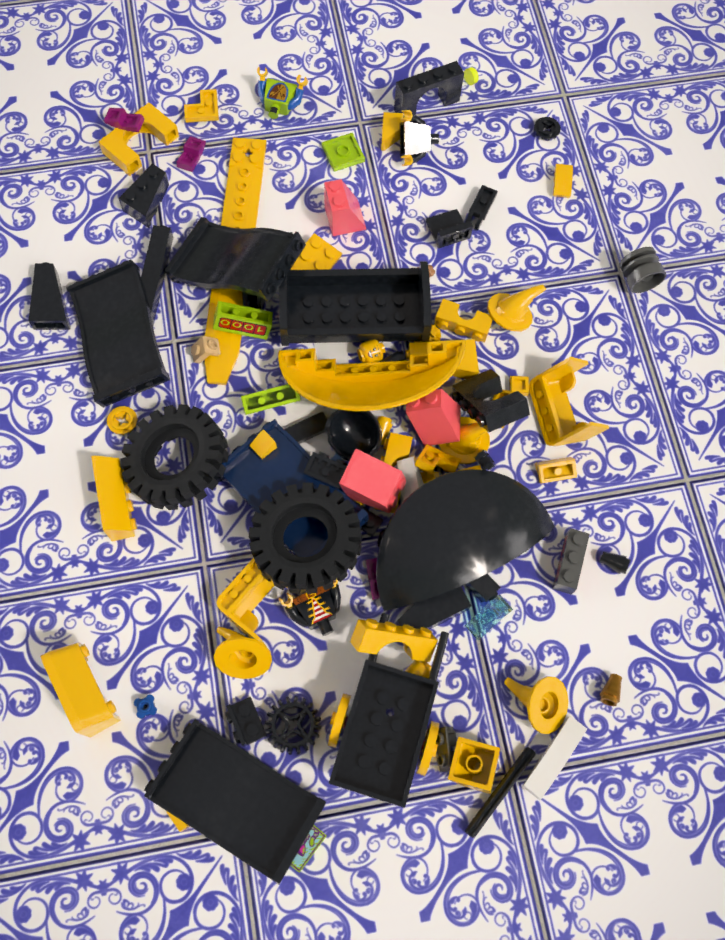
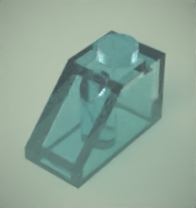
[465,594,513,641]

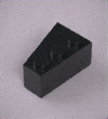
[118,163,169,228]

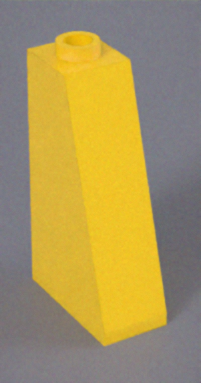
[405,339,479,379]

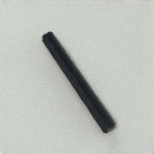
[465,747,536,838]

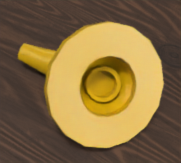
[487,284,546,332]
[438,417,490,464]
[213,627,272,679]
[504,676,569,734]

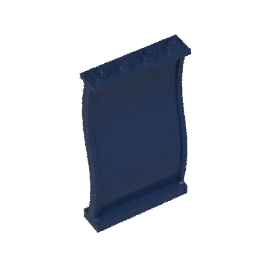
[222,419,369,557]

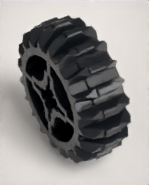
[265,696,322,755]

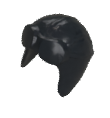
[324,409,382,461]

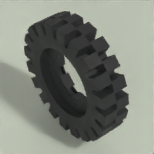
[120,404,229,510]
[248,483,362,594]

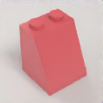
[324,179,366,236]
[406,389,461,446]
[339,449,406,513]

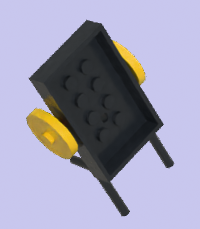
[328,613,449,808]

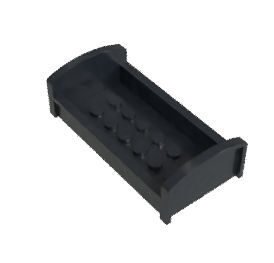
[279,261,432,346]

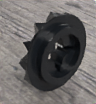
[534,117,561,141]

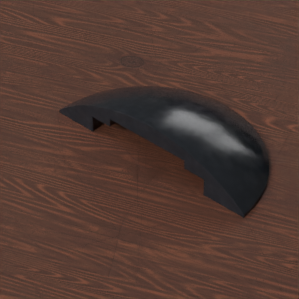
[376,469,555,611]

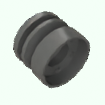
[619,247,667,293]

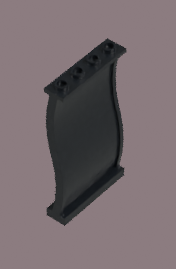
[164,217,306,302]
[66,260,170,408]
[144,719,326,885]

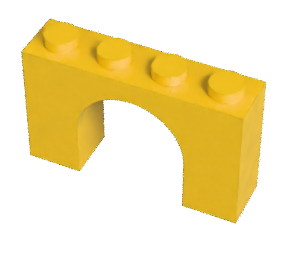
[99,102,179,176]

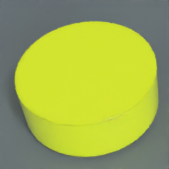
[464,67,479,85]

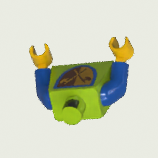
[257,67,308,119]

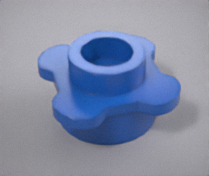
[134,694,157,719]

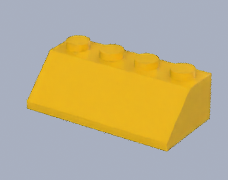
[91,456,137,541]

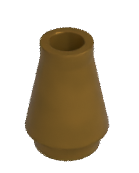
[600,674,622,707]

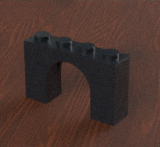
[394,61,464,118]
[451,369,530,432]

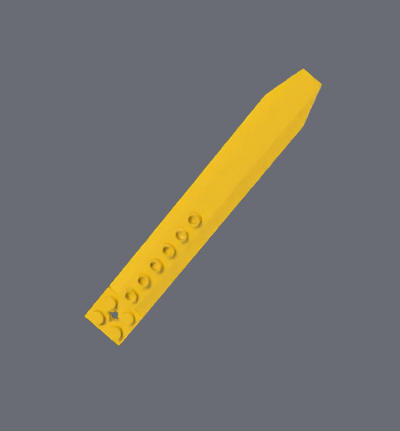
[204,137,267,385]

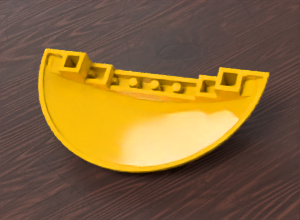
[278,340,466,411]

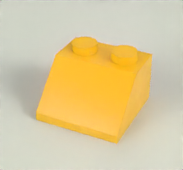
[448,736,500,794]

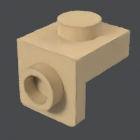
[191,336,221,363]

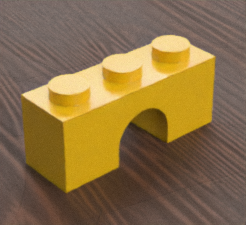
[434,299,493,343]

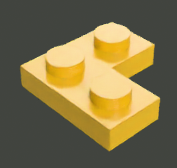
[184,89,219,123]
[415,444,461,473]

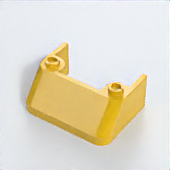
[529,357,609,446]
[217,557,288,647]
[40,642,121,738]

